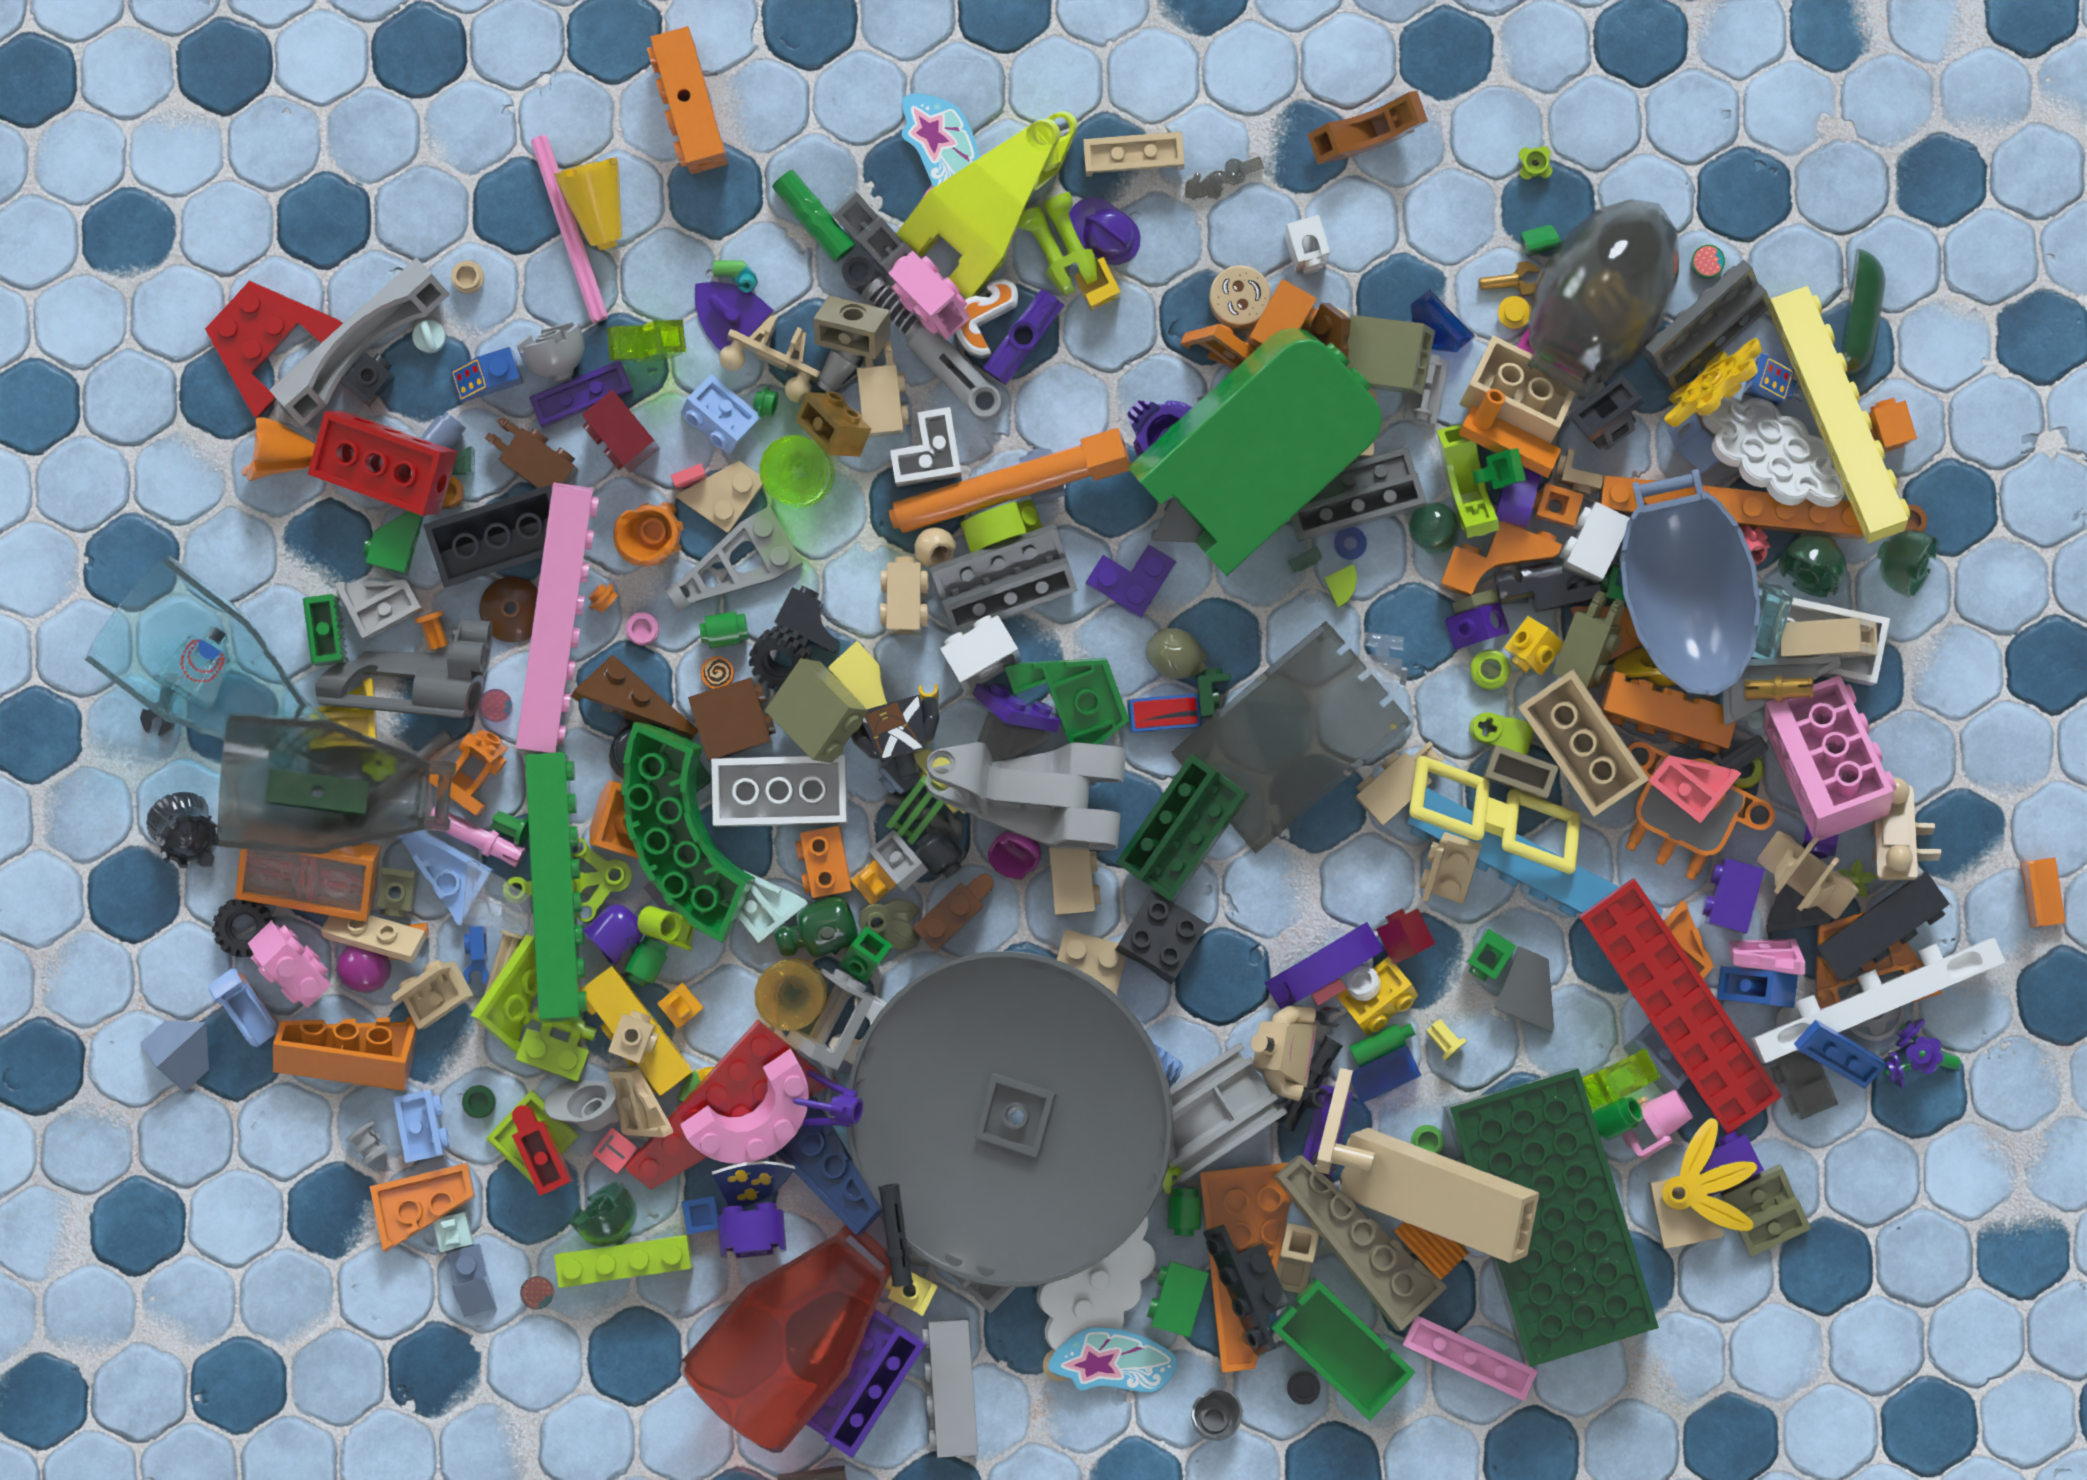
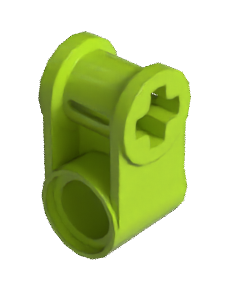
[1469,712,1535,755]
[637,906,696,951]

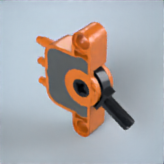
[1626,735,1775,881]

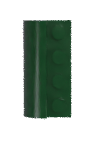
[1116,753,1250,903]

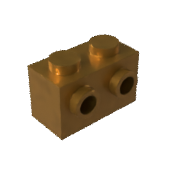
[795,391,872,457]

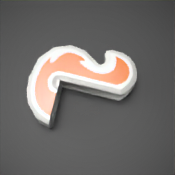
[956,279,1018,359]

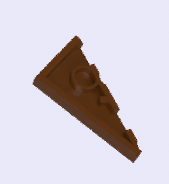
[570,654,698,740]

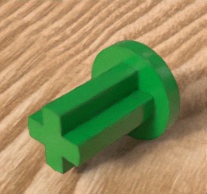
[490,810,529,846]

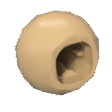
[914,527,956,567]

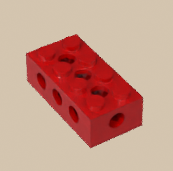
[307,411,458,516]

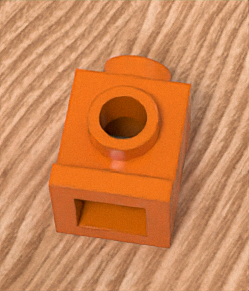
[1533,483,1584,530]

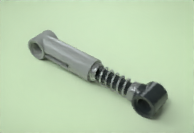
[842,254,1002,421]

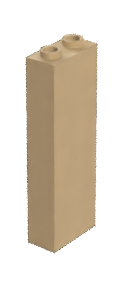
[1340,1128,1539,1263]

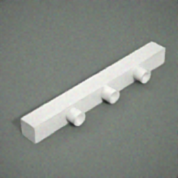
[1751,938,2005,1063]

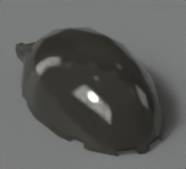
[1526,199,1680,401]

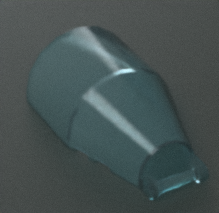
[85,554,329,771]

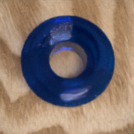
[1334,527,1367,560]

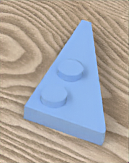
[388,813,494,926]

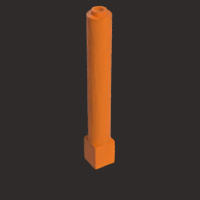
[889,428,1131,533]

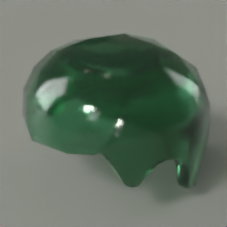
[1408,502,1461,554]

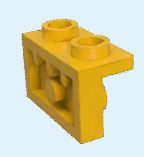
[1336,956,1418,1036]

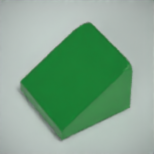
[1521,225,1561,256]

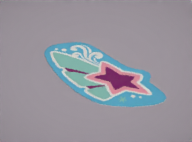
[902,93,980,187]
[1048,1327,1178,1392]

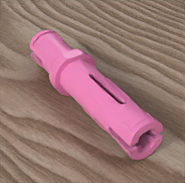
[427,805,525,868]

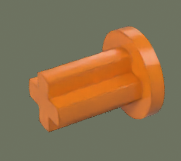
[414,610,448,650]

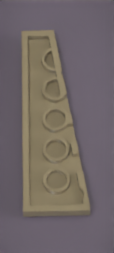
[1273,1155,1447,1331]

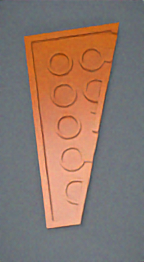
[1200,1162,1291,1373]

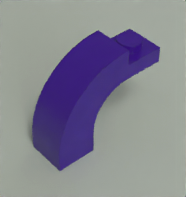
[1264,922,1384,1010]

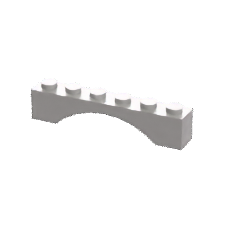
[270,257,450,427]

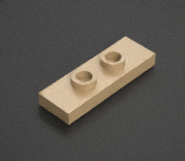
[321,915,427,963]

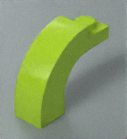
[1436,423,1500,538]

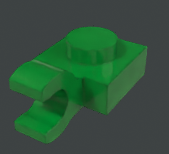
[1472,448,1526,489]

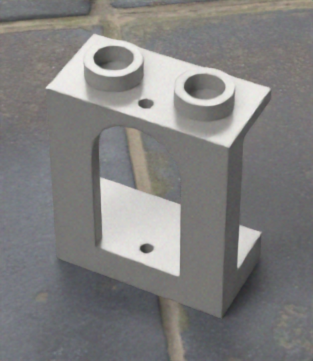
[786,968,874,1070]

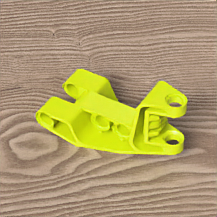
[896,111,1078,299]

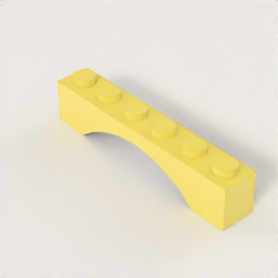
[828,641,967,815]

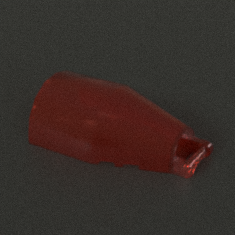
[680,1224,891,1453]

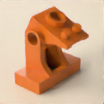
[422,729,508,817]

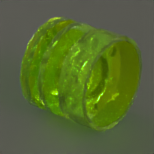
[759,435,835,508]

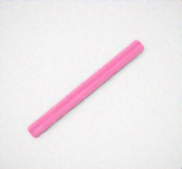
[531,135,608,323]

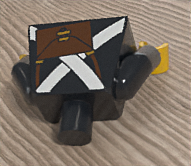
[851,684,940,778]

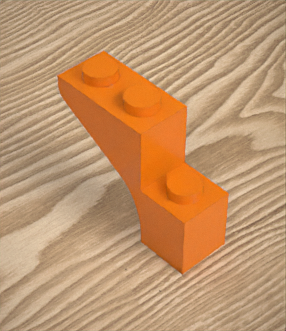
[1439,521,1563,597]

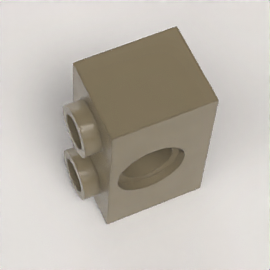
[813,296,891,359]

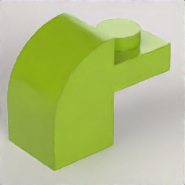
[960,499,1043,553]

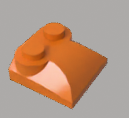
[589,781,639,859]

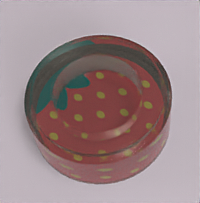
[520,1276,555,1310]

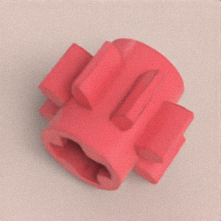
[1740,525,1770,565]

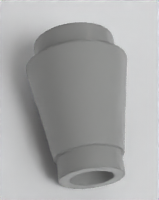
[816,349,861,392]

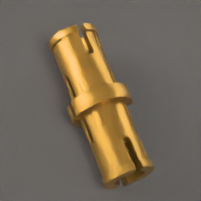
[1744,675,1814,702]

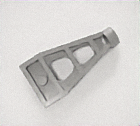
[665,505,803,611]

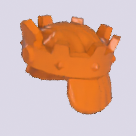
[613,502,684,567]

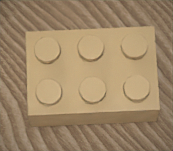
[1459,335,1582,444]

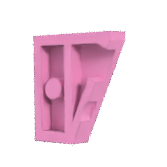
[1729,938,1805,975]

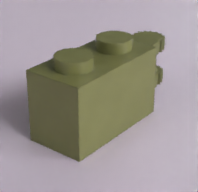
[1552,591,1625,689]

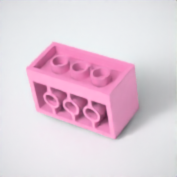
[1763,675,1896,842]

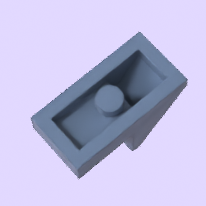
[446,1244,497,1317]

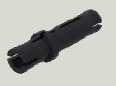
[1275,1035,1343,1132]
[878,1183,913,1287]

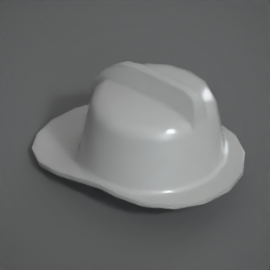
[544,1080,619,1132]

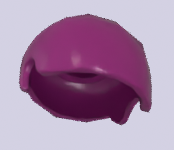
[988,830,1042,880]
[336,946,391,994]

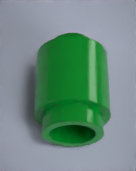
[699,611,749,649]
[624,936,669,987]
[1593,1097,1643,1140]
[1167,1188,1201,1236]

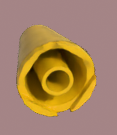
[553,156,622,251]

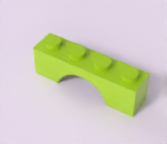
[554,1234,694,1288]

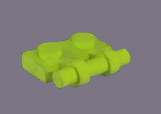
[515,1007,598,1083]

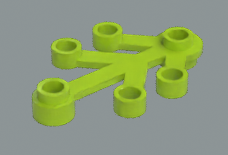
[503,837,632,923]

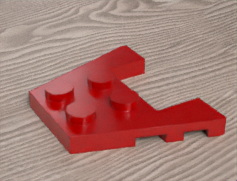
[205,280,343,418]

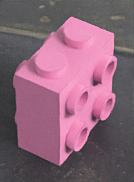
[888,251,971,340]
[247,920,332,1008]

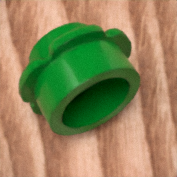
[753,386,779,418]

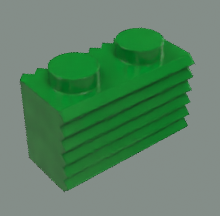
[302,594,349,666]

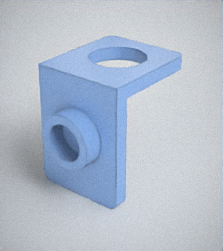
[1667,413,1720,474]

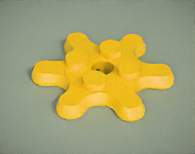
[1664,338,1762,427]

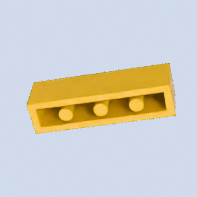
[581,966,693,1096]

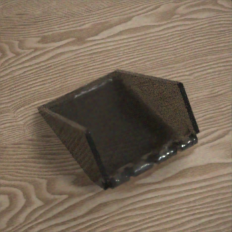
[1171,621,1412,854]

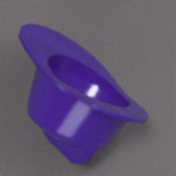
[1070,197,1141,265]

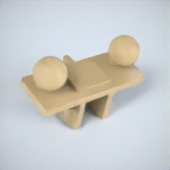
[719,315,820,403]
[1871,778,1941,880]
[1757,831,1859,919]

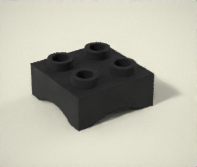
[1115,889,1208,985]

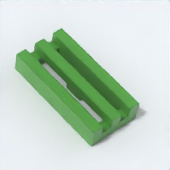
[886,775,945,845]

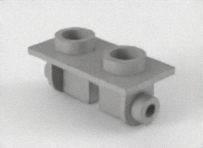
[1404,354,1449,425]

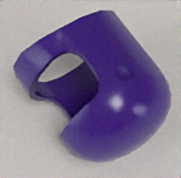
[584,904,643,966]

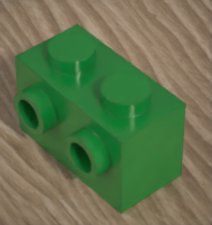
[1147,1260,1209,1338]

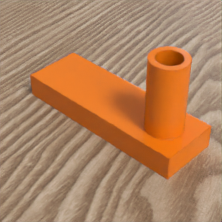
[1458,389,1561,478]

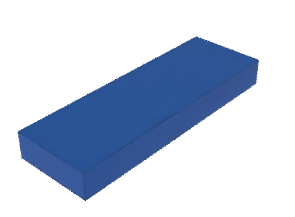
[1794,1019,1886,1089]

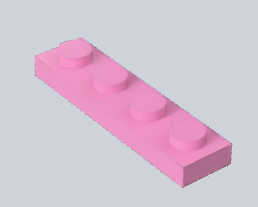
[1402,1316,1538,1401]

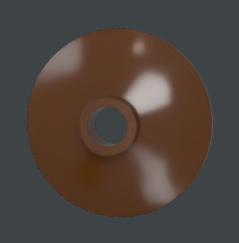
[479,577,538,643]

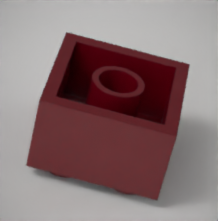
[582,389,660,473]

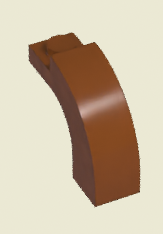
[1307,91,1428,165]

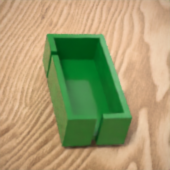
[1270,1277,1416,1421]

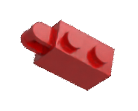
[512,1105,573,1196]

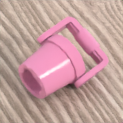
[1621,1090,1693,1159]

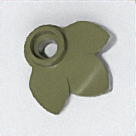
[859,899,920,959]

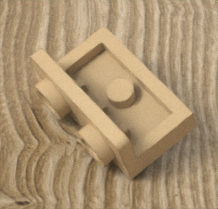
[391,960,474,1030]

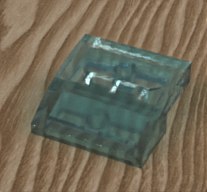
[1755,575,1793,659]

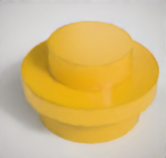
[1498,296,1531,329]

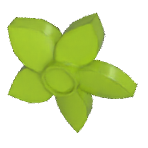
[1837,859,1877,898]

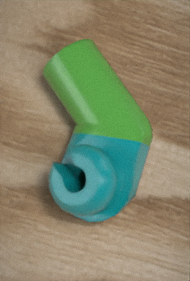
[713,260,758,293]

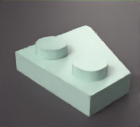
[739,870,809,943]

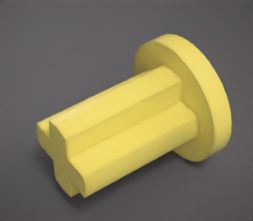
[1426,1019,1467,1061]

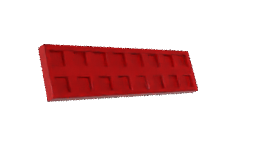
[1579,878,1782,1134]

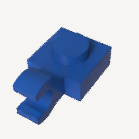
[463,926,490,984]

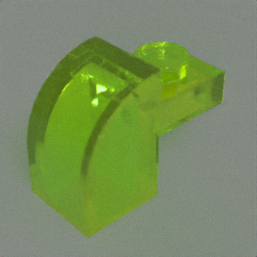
[606,320,687,363]
[1582,1048,1660,1110]

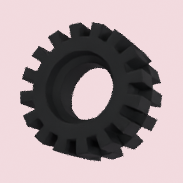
[748,626,813,690]
[212,899,275,957]

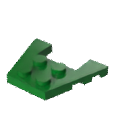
[1002,658,1130,753]

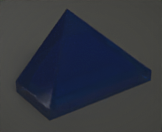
[1411,289,1475,353]

